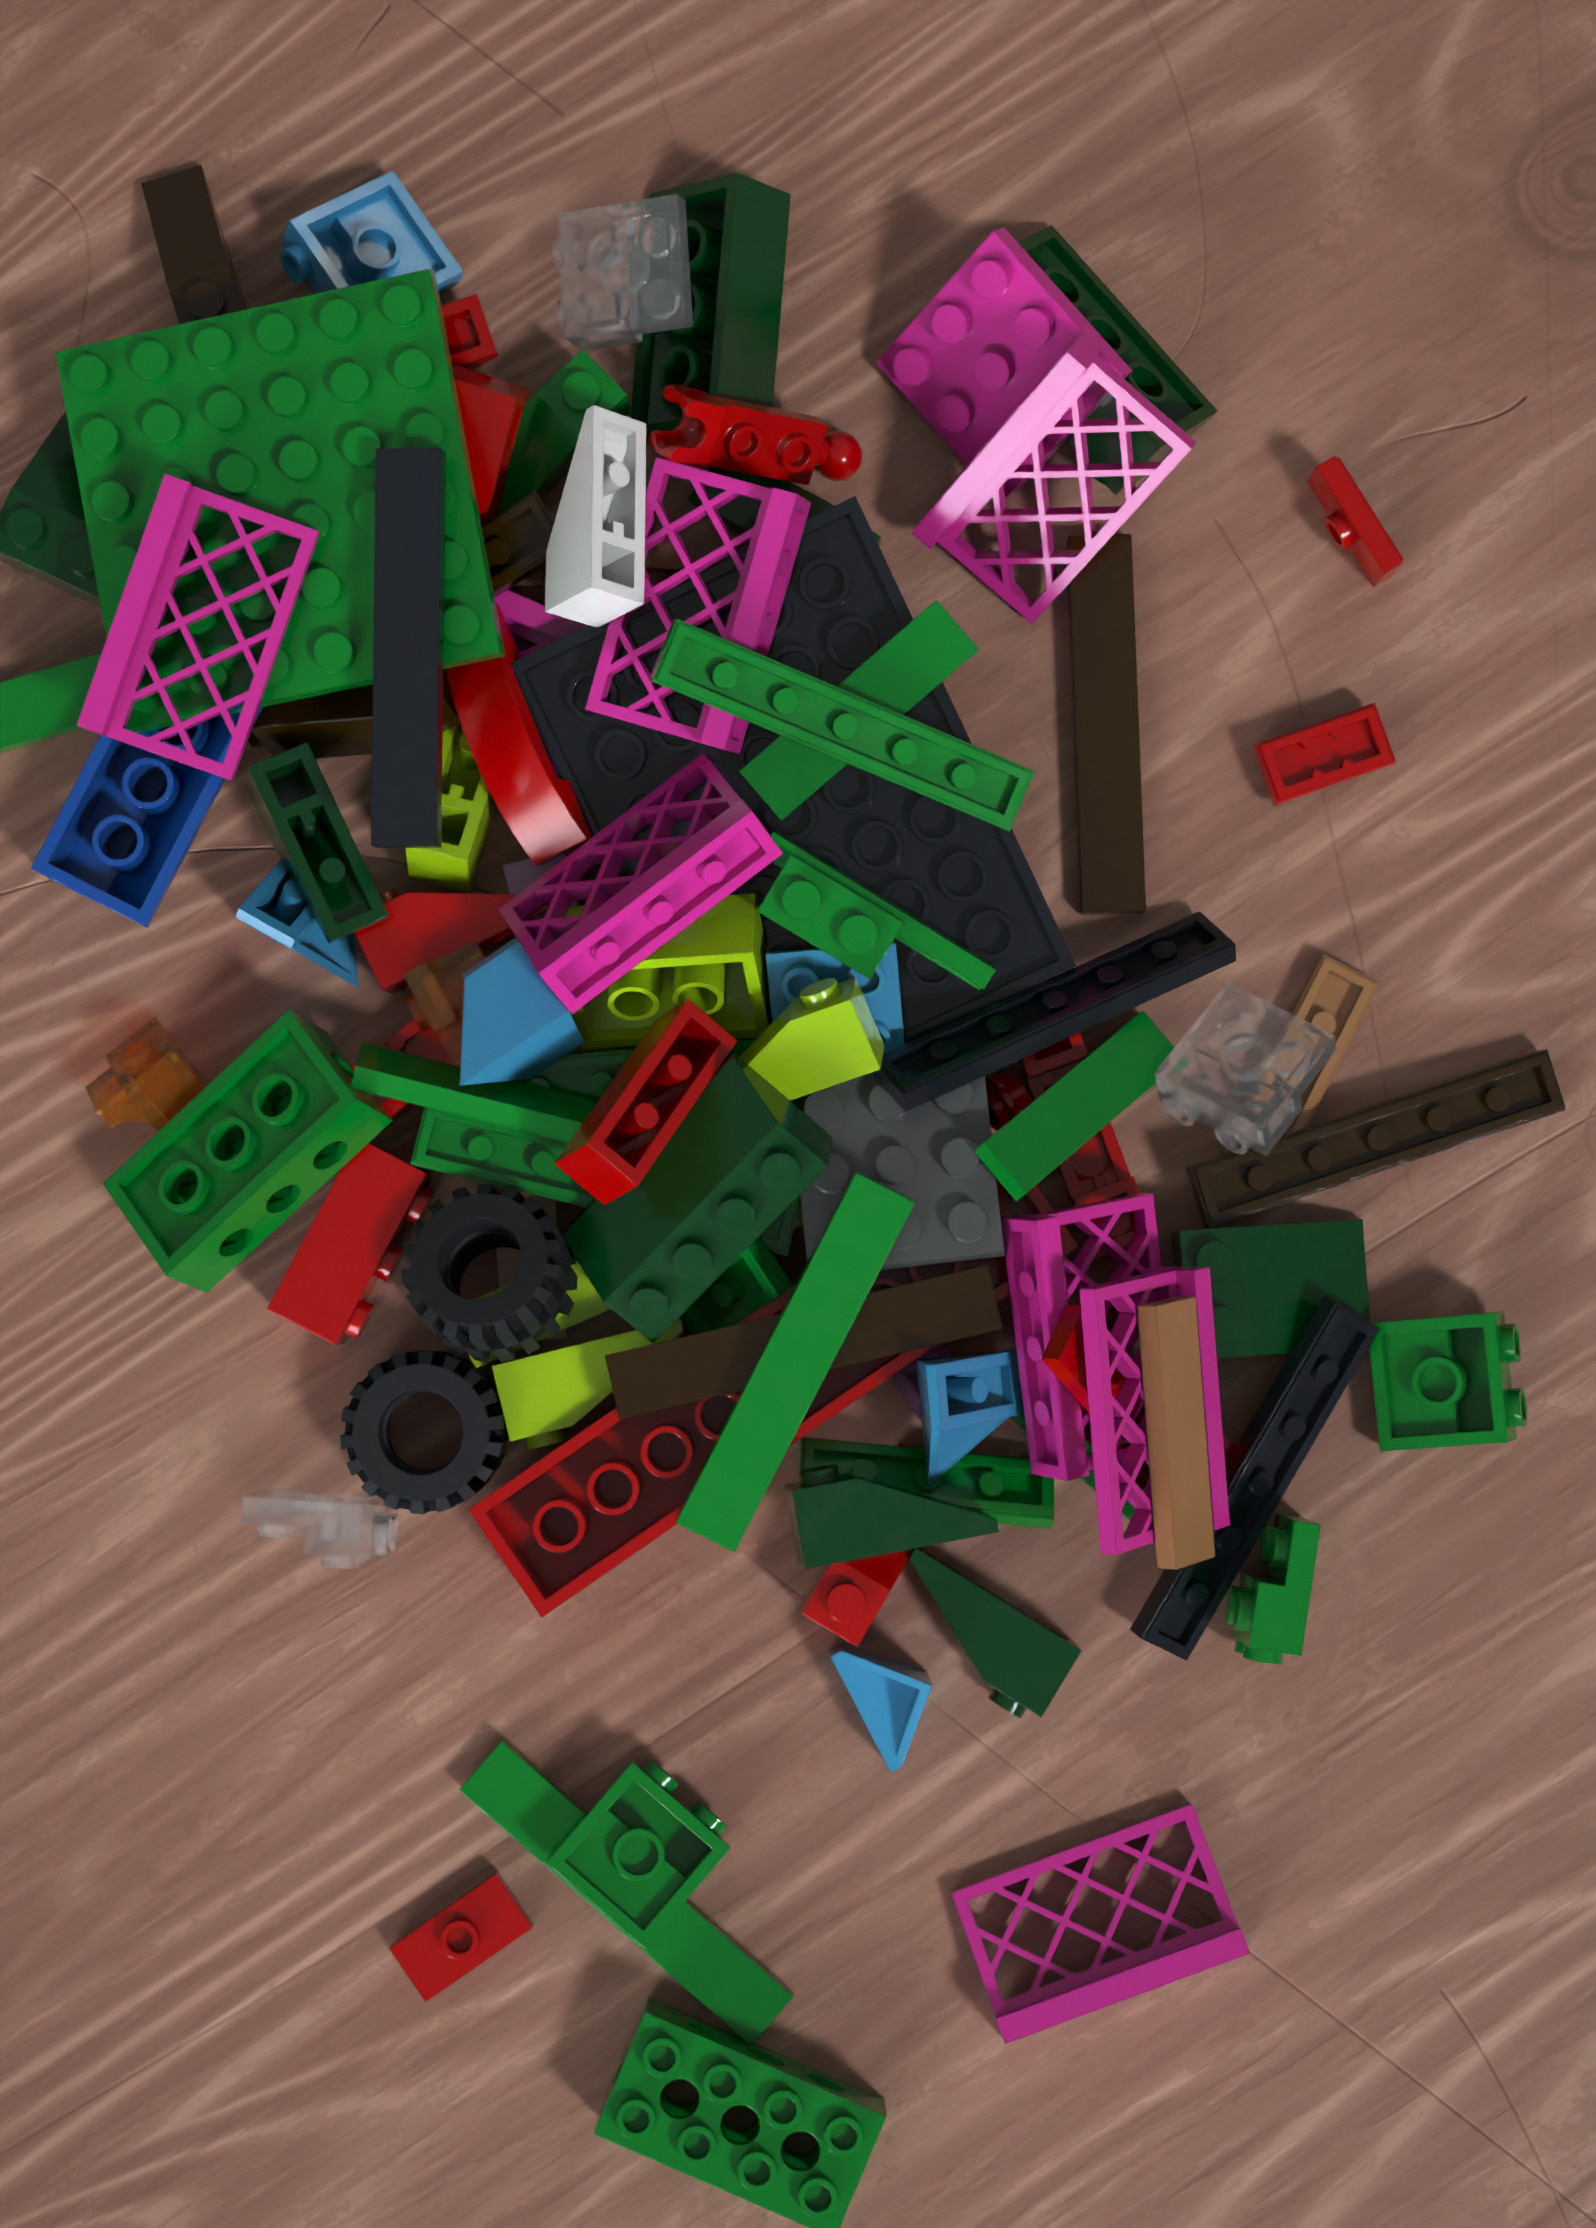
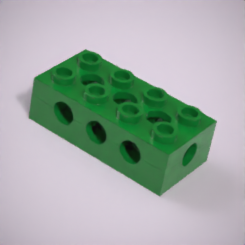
[103,1009,393,1293]
[594,1996,887,2228]

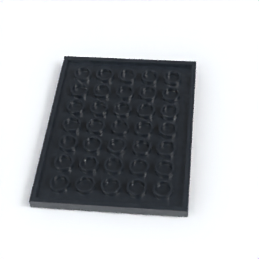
[511,496,1076,1044]

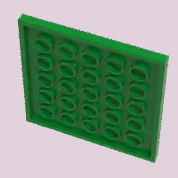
[55,269,505,733]

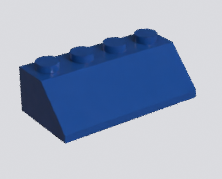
[31,707,263,928]

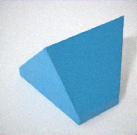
[236,859,359,988]
[460,938,584,1086]
[916,1350,1022,1488]
[830,1644,932,1773]

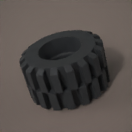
[401,1184,578,1362]
[340,1350,508,1514]

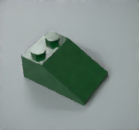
[0,411,101,607]
[1171,1219,1370,1358]

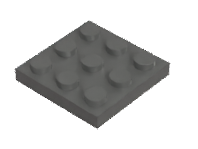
[791,1073,1005,1270]

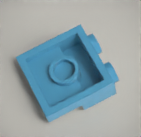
[280,170,464,294]

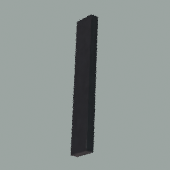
[371,448,446,848]
[872,911,1236,1112]
[1130,1296,1380,1661]

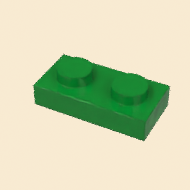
[757,855,904,979]
[680,1235,793,1335]

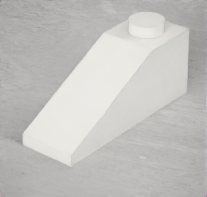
[545,405,646,628]

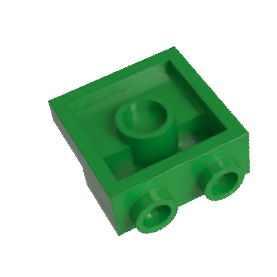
[1369,1311,1527,1452]
[1225,1513,1321,1664]
[546,1759,730,1949]

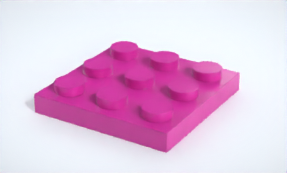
[876,227,1132,500]

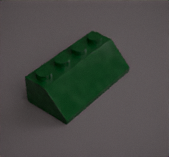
[630,173,791,444]
[1018,225,1218,495]
[562,1053,832,1343]

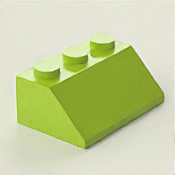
[565,893,771,1050]

